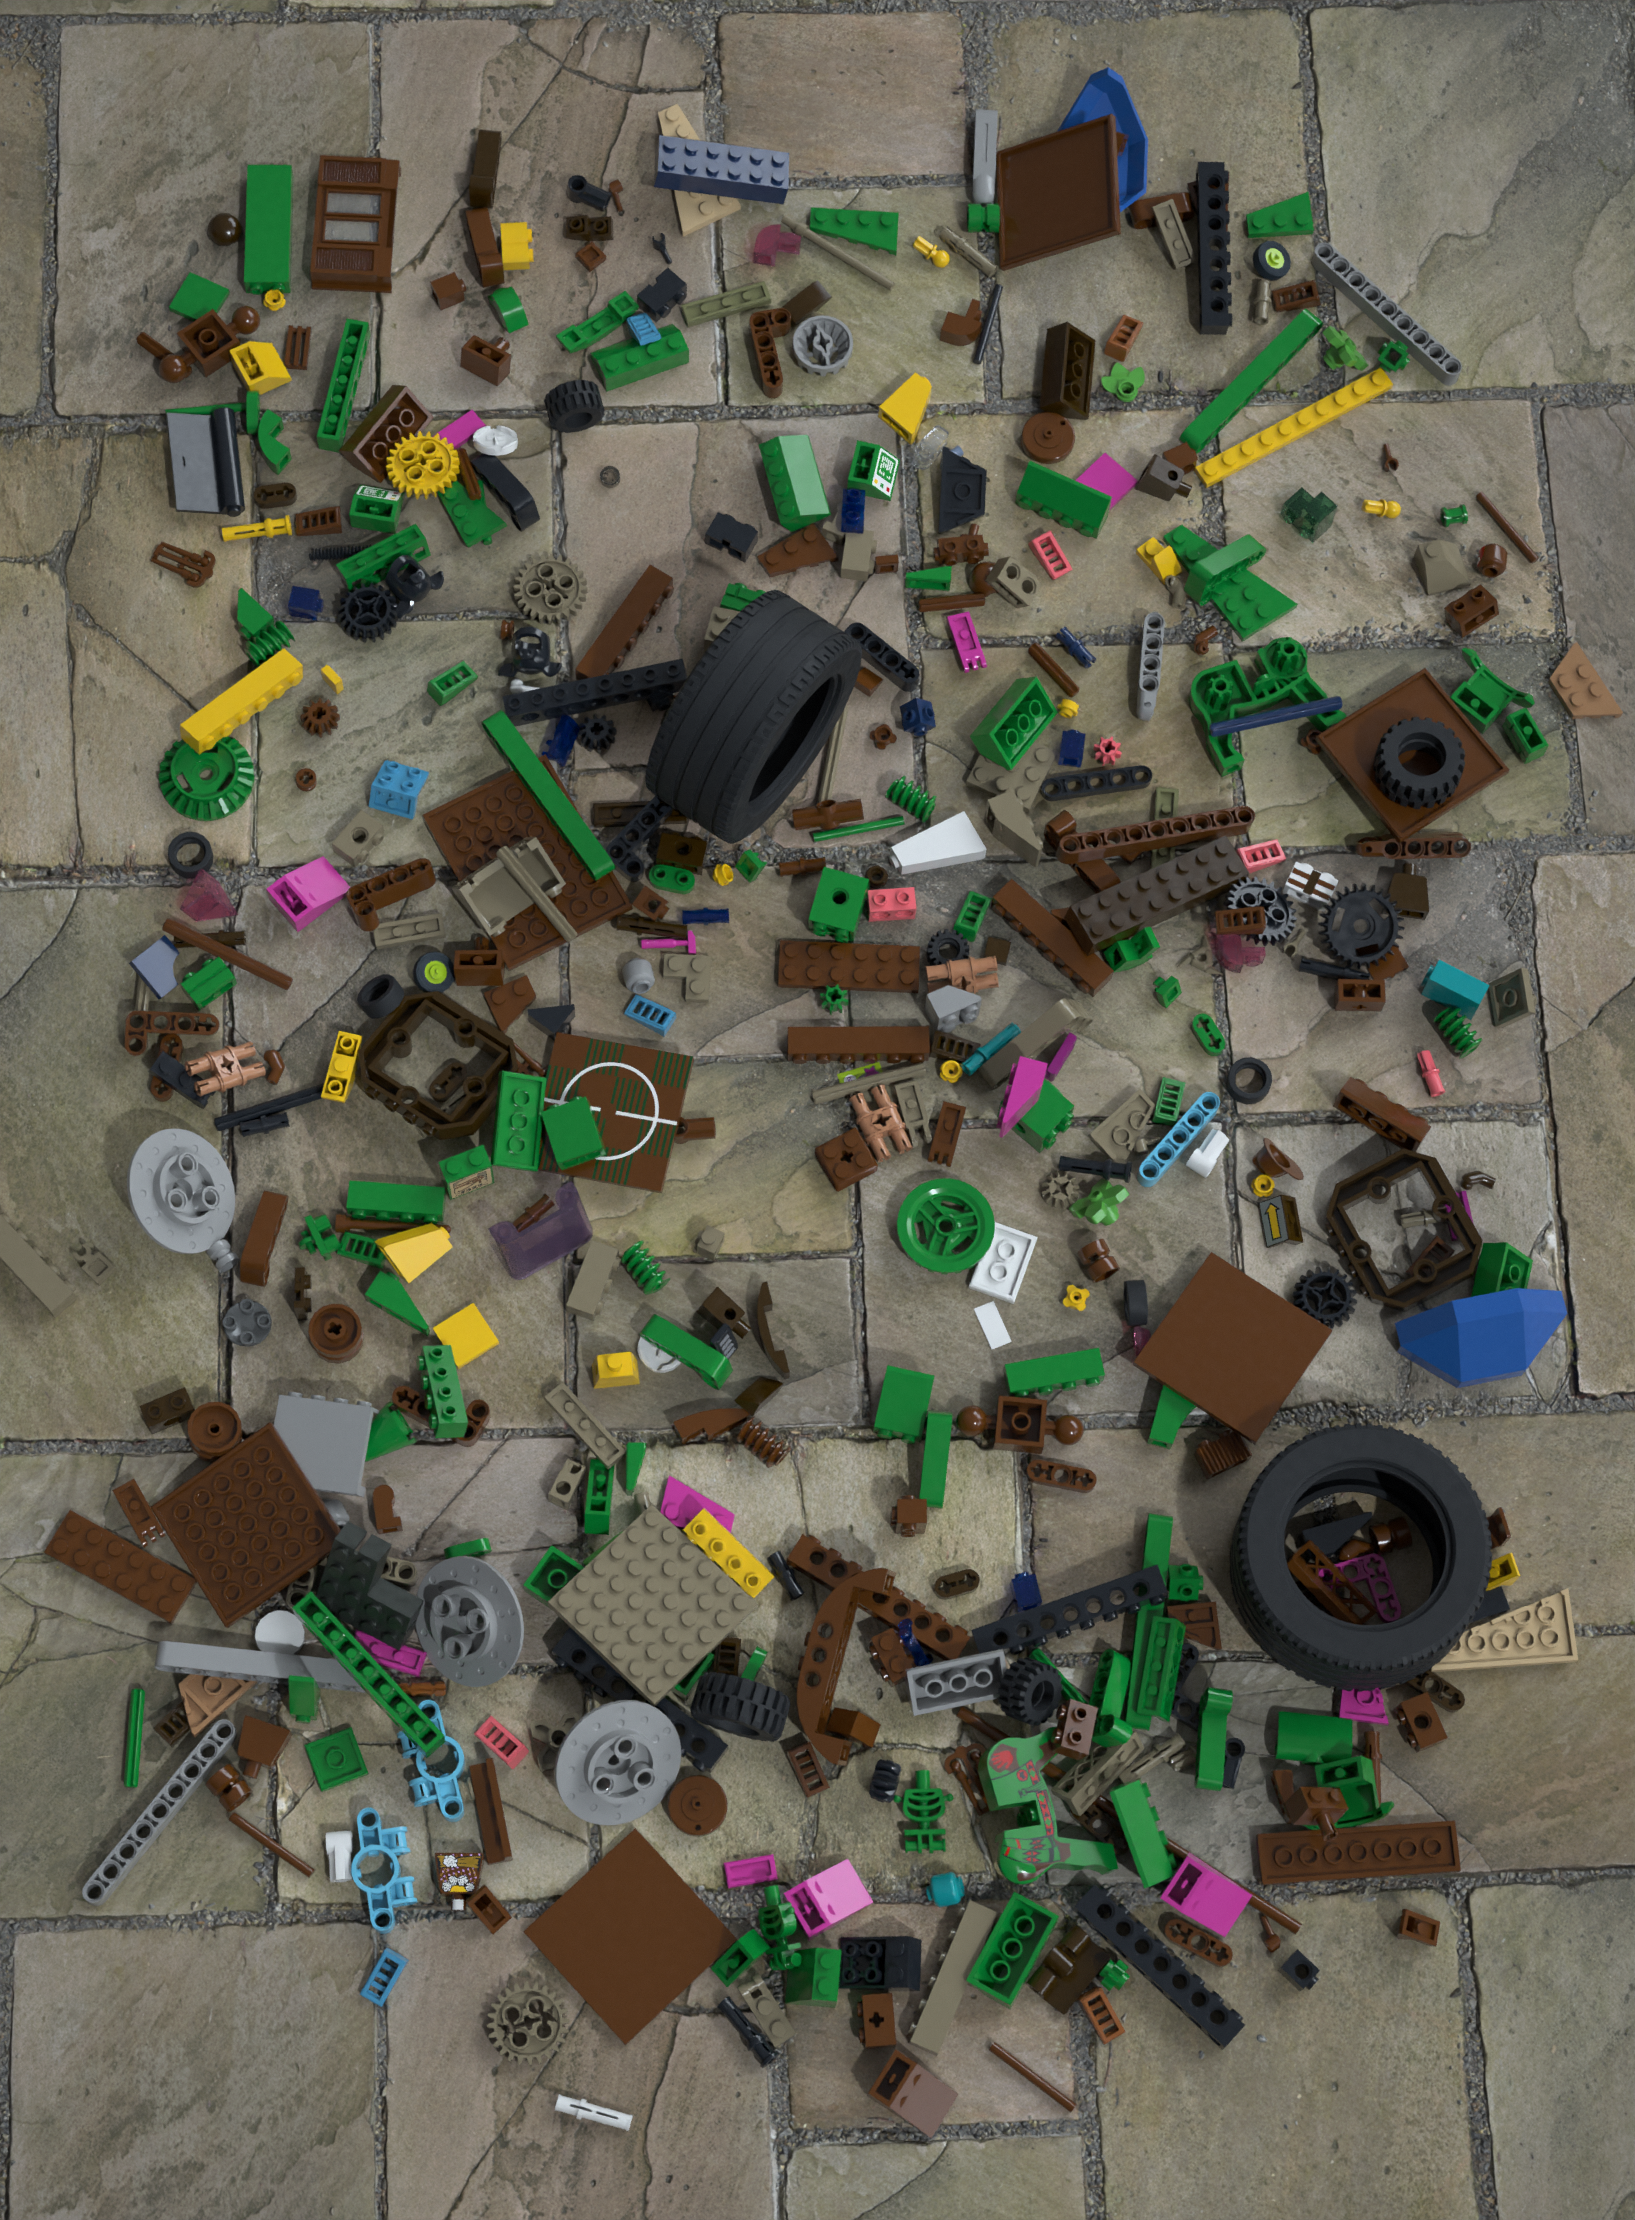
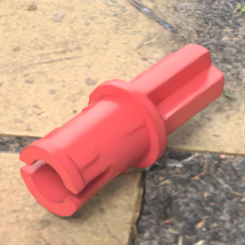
[1417,1050,1445,1097]

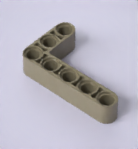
[978,998,1093,1090]
[286,1550,418,1613]

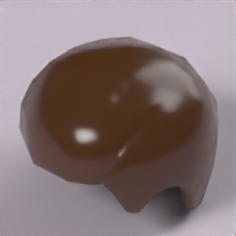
[968,561,998,597]

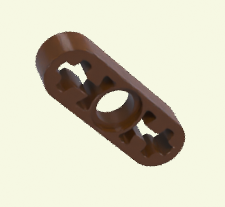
[151,1034,184,1102]
[1026,1460,1097,1493]
[1164,1919,1233,1967]

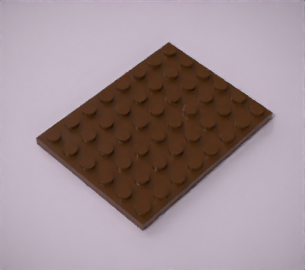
[422,754,633,971]

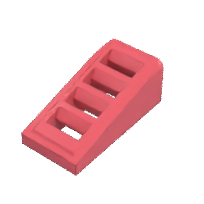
[1028,531,1073,580]
[1236,839,1286,873]
[474,1716,529,1769]

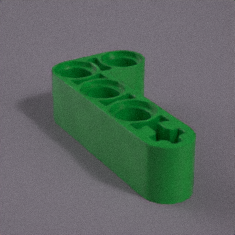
[1184,534,1266,606]
[639,1314,733,1390]
[919,1410,953,1509]
[1089,1649,1133,1747]
[1194,1687,1233,1792]

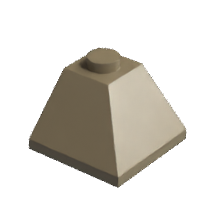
[1414,540,1471,596]

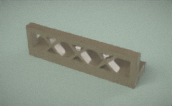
[1051,1730,1144,1816]

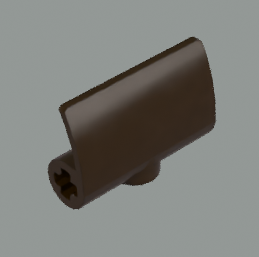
[1026,1924,1111,2015]

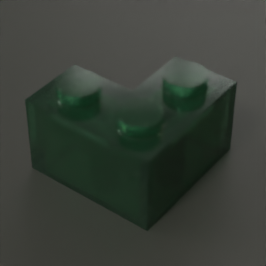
[1280,487,1338,543]

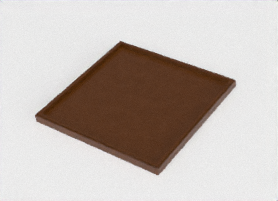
[996,114,1121,271]
[1315,668,1509,843]
[1133,1252,1333,1445]
[523,1828,737,2046]

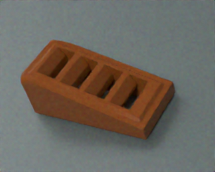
[1104,315,1144,362]
[1077,1986,1125,2045]

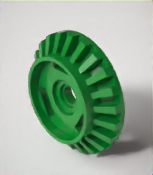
[159,736,255,821]
[897,1178,995,1275]

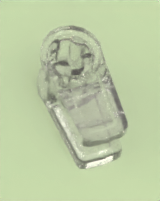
[913,425,949,470]

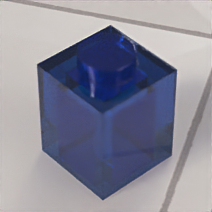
[288,586,324,620]
[1058,730,1086,768]
[1010,1572,1042,1612]

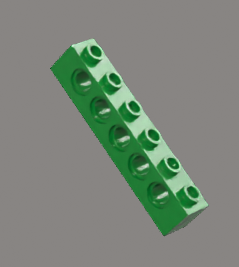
[317,318,371,453]

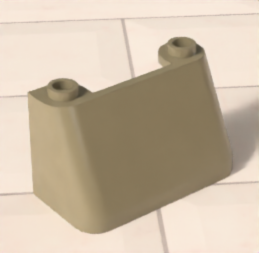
[452,837,566,937]

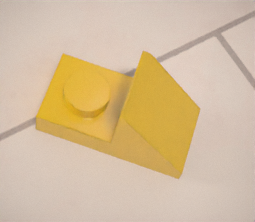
[1136,537,1182,585]
[1486,1553,1520,1591]

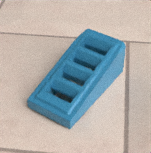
[626,313,661,346]
[624,994,676,1037]
[360,1948,409,2007]

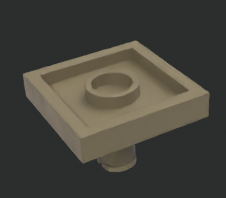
[1488,968,1537,1028]

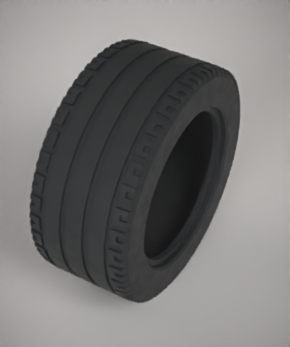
[645,590,862,844]
[1230,1423,1492,1692]

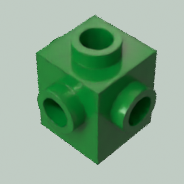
[1377,340,1410,373]
[1166,1564,1204,1601]

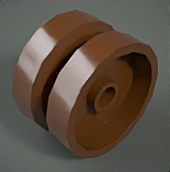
[308,1304,364,1364]
[188,1402,242,1463]

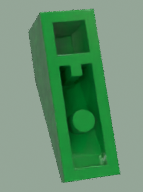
[365,1271,430,1337]
[584,1459,615,1535]
[288,1675,321,1724]

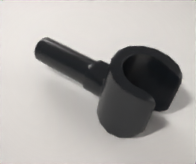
[652,233,672,265]

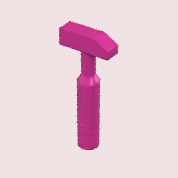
[641,931,696,955]

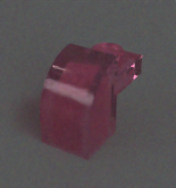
[753,224,801,267]
[1214,934,1266,973]

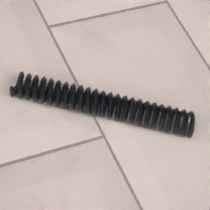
[309,544,375,562]

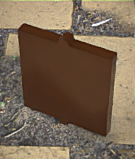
[1356,944,1409,980]

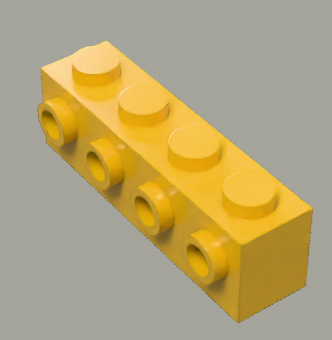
[683,1508,775,1598]

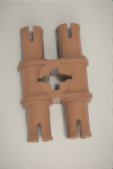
[926,956,999,994]
[185,1041,265,1097]
[849,1085,913,1163]

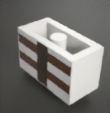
[1282,862,1339,912]

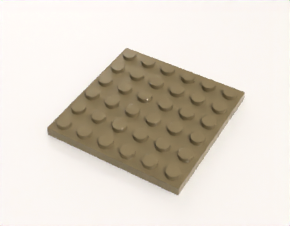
[547,1505,758,1707]

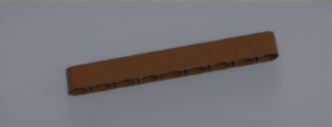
[1056,806,1255,864]

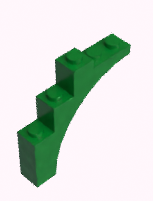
[1147,1385,1196,1450]

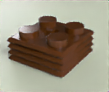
[815,1128,878,1192]

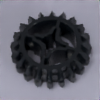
[337,582,398,643]
[1292,1266,1357,1330]

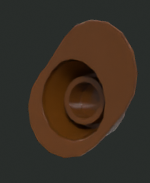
[1252,1138,1304,1180]

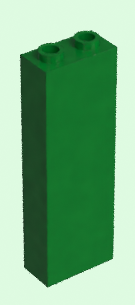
[244,165,294,295]

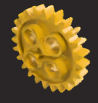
[386,431,460,500]

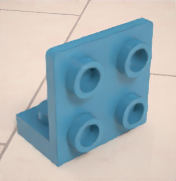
[369,760,429,819]

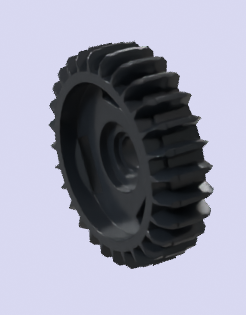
[1318,883,1405,969]

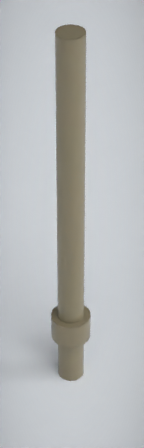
[781,215,895,291]

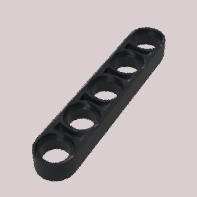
[1041,765,1152,801]

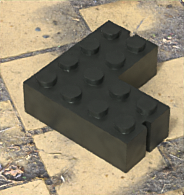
[316,1521,424,1651]

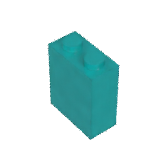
[1421,960,1490,1020]

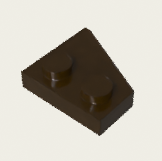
[294,1267,312,1321]

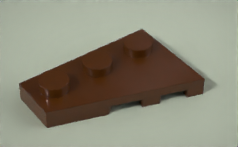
[757,523,839,578]

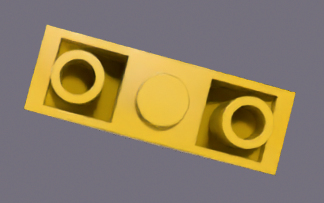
[321,1031,362,1103]

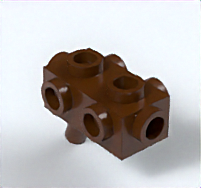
[933,523,989,566]

